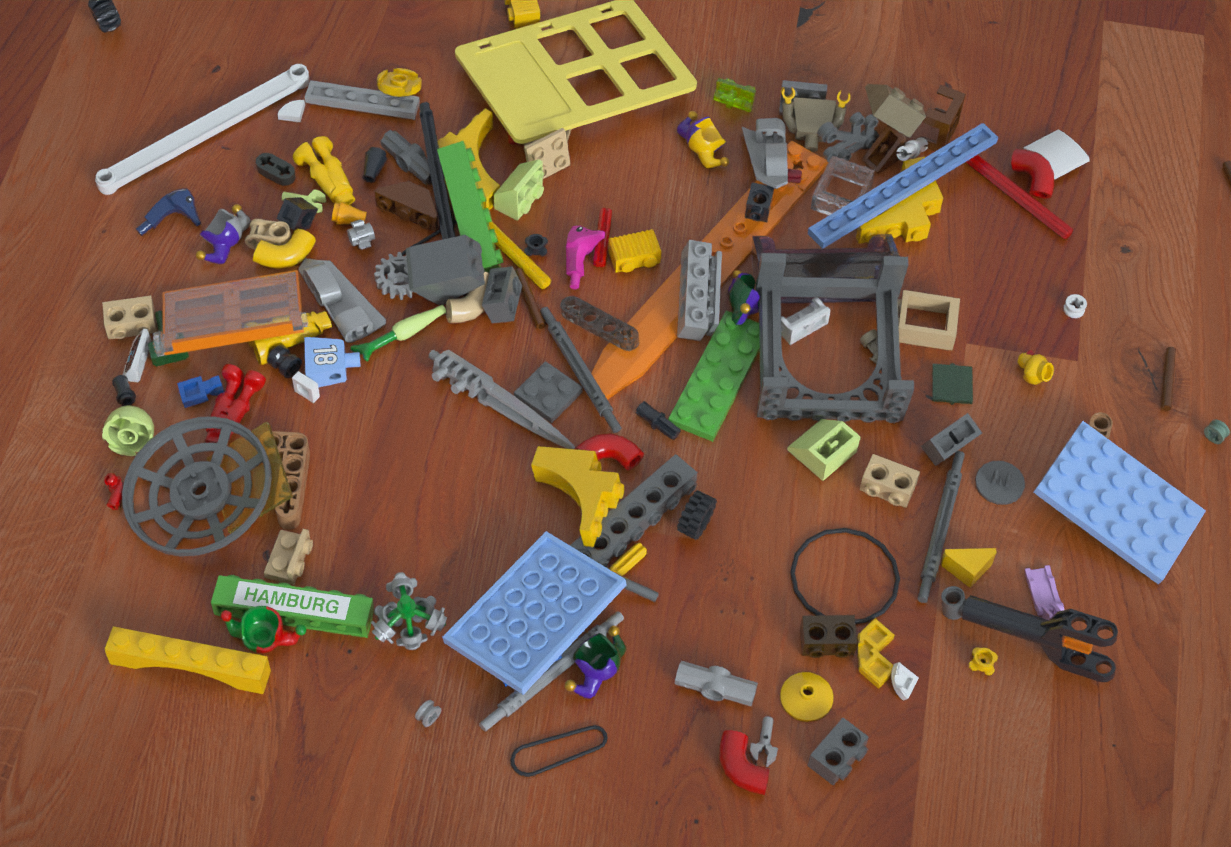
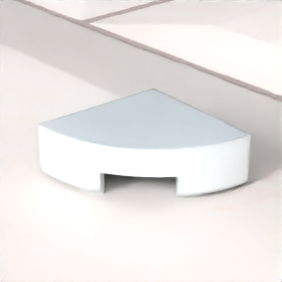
[278,100,305,122]
[891,662,919,700]

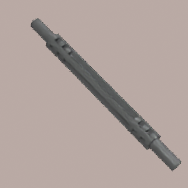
[540,307,622,433]
[917,451,965,603]

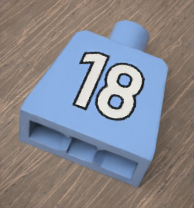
[304,337,361,387]

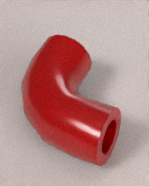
[1011,149,1054,199]
[574,433,644,470]
[719,730,770,795]

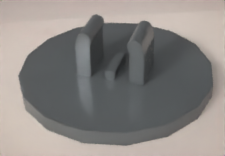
[975,461,1025,505]

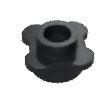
[524,234,548,256]

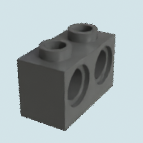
[482,266,522,323]
[921,413,982,466]
[808,718,869,785]

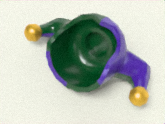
[728,270,760,325]
[564,626,626,699]

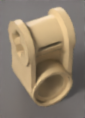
[245,219,292,250]

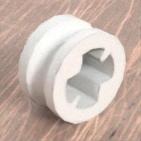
[1064,294,1087,318]

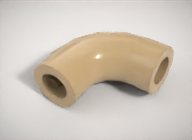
[446,272,489,323]

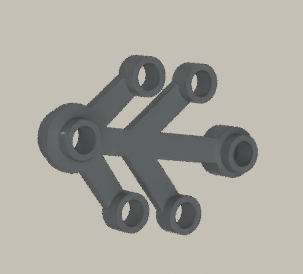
[817,112,879,164]

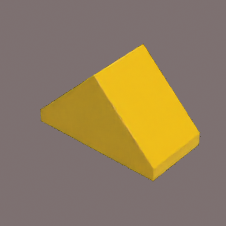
[941,548,997,588]

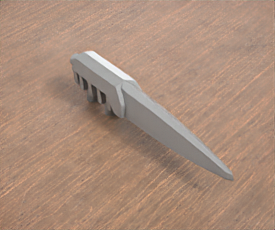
[429,350,575,449]

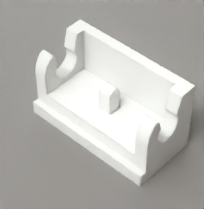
[781,297,831,345]

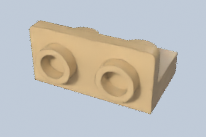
[264,529,313,585]

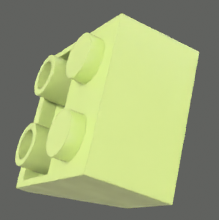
[494,159,544,221]
[787,419,860,481]

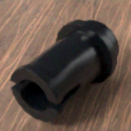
[112,375,136,406]

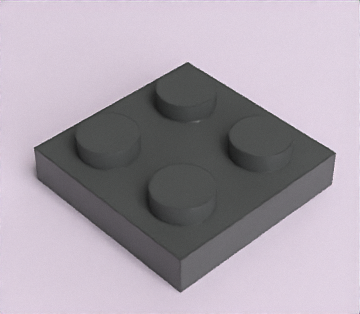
[514,361,583,424]

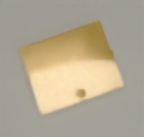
[206,422,293,534]

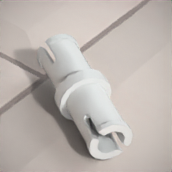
[897,137,928,161]

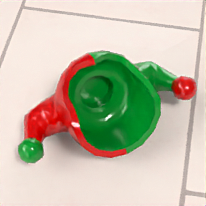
[221,606,307,654]

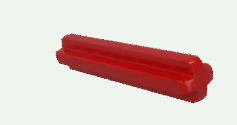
[593,207,612,268]

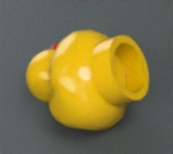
[1017,350,1054,385]

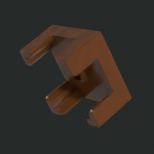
[920,85,966,151]

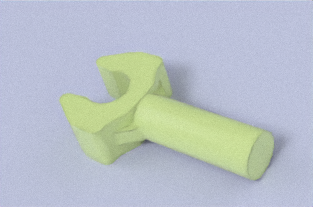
[282,190,326,213]

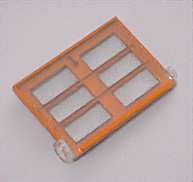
[153,270,309,357]

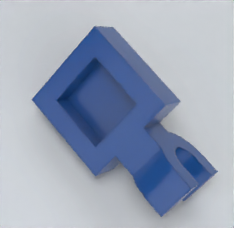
[177,375,224,408]

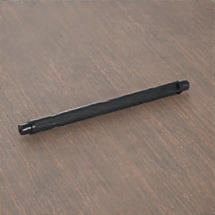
[419,102,456,240]

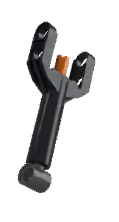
[941,586,1118,682]

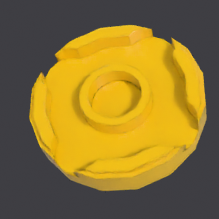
[377,68,422,97]

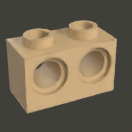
[102,296,157,339]
[860,454,920,508]

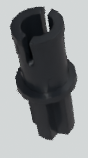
[635,401,681,440]

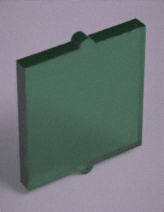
[932,363,973,405]

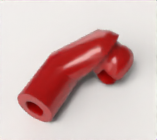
[104,473,124,510]

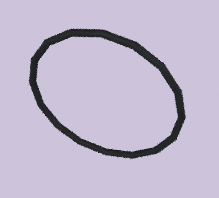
[790,528,900,624]

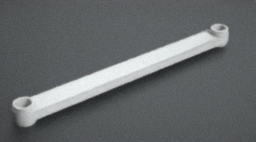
[95,64,309,195]

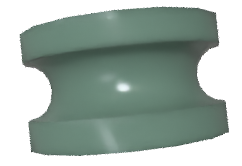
[1204,419,1230,444]

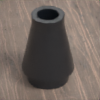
[362,147,387,183]

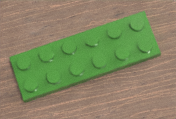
[668,310,760,442]

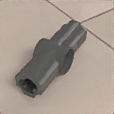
[381,130,432,186]

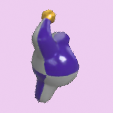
[196,204,250,264]

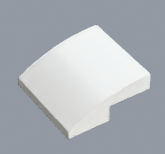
[1024,129,1089,180]

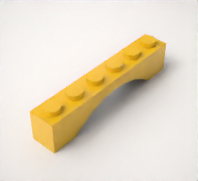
[105,626,271,694]

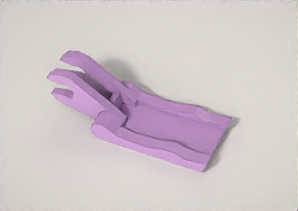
[1025,565,1064,620]

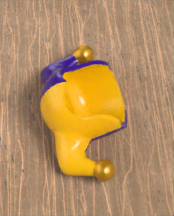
[677,111,729,168]

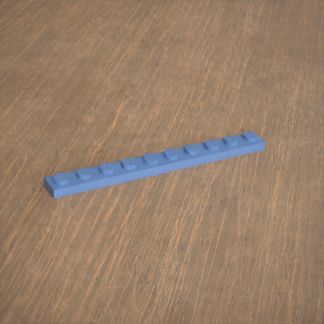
[808,123,998,249]

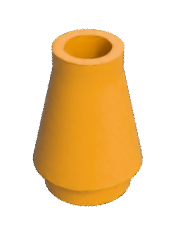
[331,202,367,224]

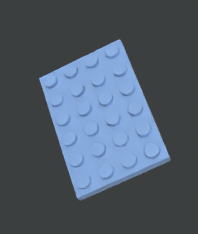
[1033,421,1206,584]
[442,531,626,695]

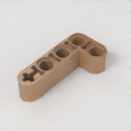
[260,431,310,530]

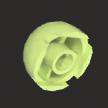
[102,406,154,456]

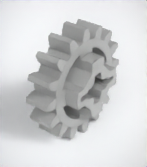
[374,252,413,300]

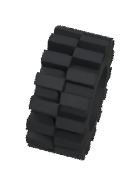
[677,490,717,540]

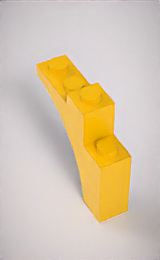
[438,108,500,210]
[856,157,943,244]
[531,446,624,547]

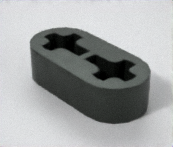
[256,153,296,186]

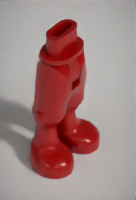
[204,364,266,443]

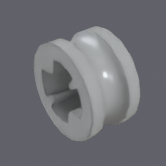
[415,700,442,727]

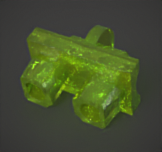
[713,78,756,112]

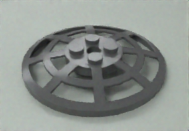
[122,417,272,556]

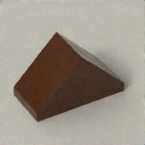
[862,125,906,174]

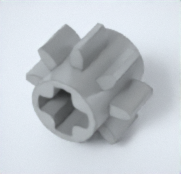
[347,220,375,250]

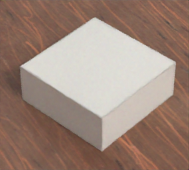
[292,371,320,403]

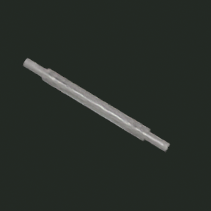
[479,611,624,732]

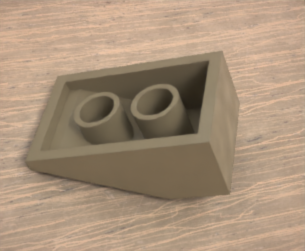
[865,84,926,138]

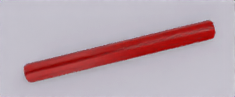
[966,155,1073,239]

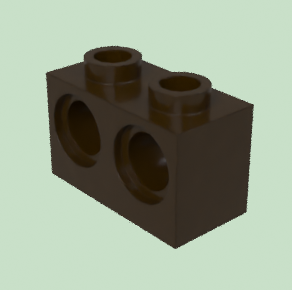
[800,615,857,658]

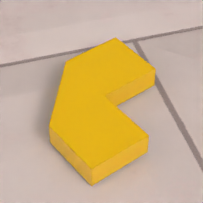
[857,618,894,689]

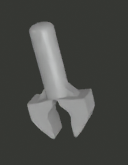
[749,716,778,767]

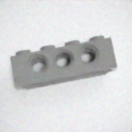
[677,240,722,341]

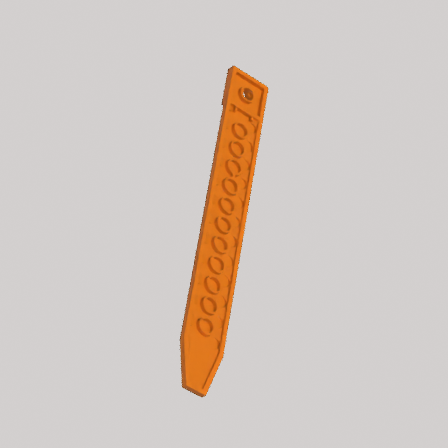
[591,140,829,400]

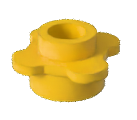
[969,647,998,675]

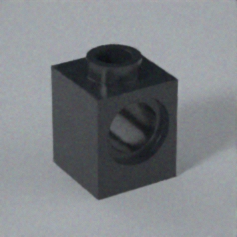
[745,183,774,222]
[276,197,318,230]

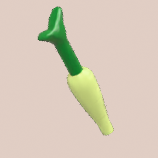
[351,305,446,361]

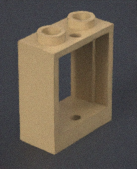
[898,290,960,351]

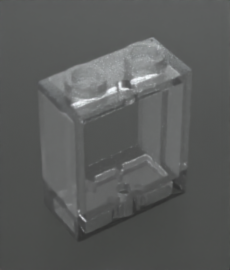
[810,156,875,215]

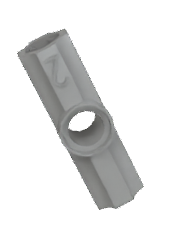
[675,661,758,706]

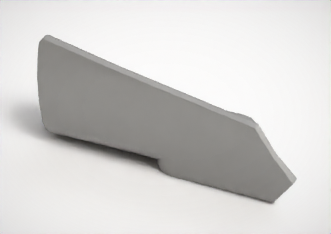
[742,118,788,189]
[298,258,386,343]

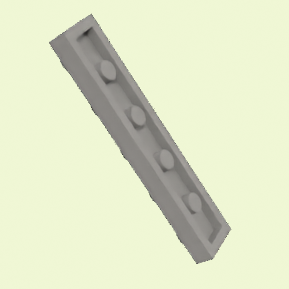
[305,80,420,120]

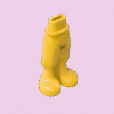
[293,136,355,205]
[245,311,332,365]

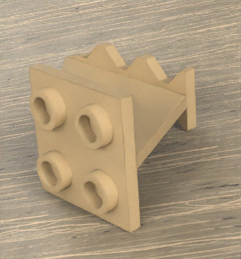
[524,128,571,179]

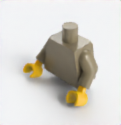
[781,87,851,152]

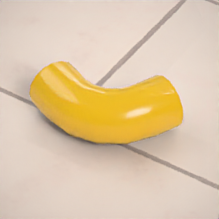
[253,229,316,269]

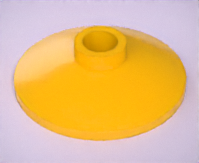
[780,672,833,722]

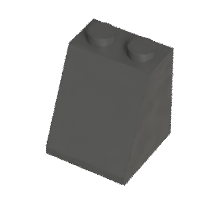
[406,235,485,306]

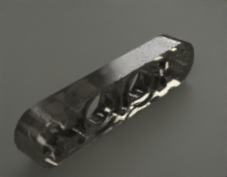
[560,296,640,351]

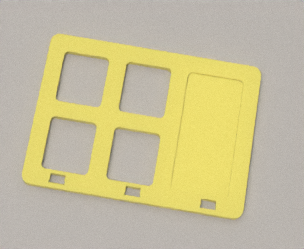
[455,0,697,144]

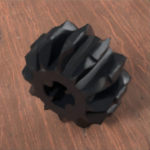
[88,0,121,33]

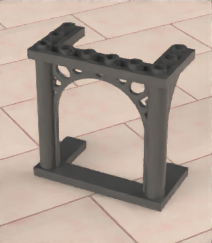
[755,253,914,423]

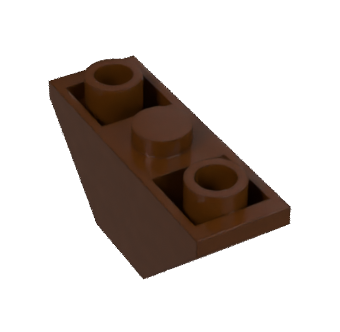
[375,181,438,232]

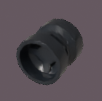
[267,345,302,378]

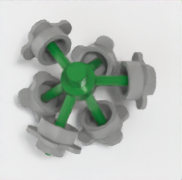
[371,572,447,650]

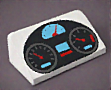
[123,329,151,382]

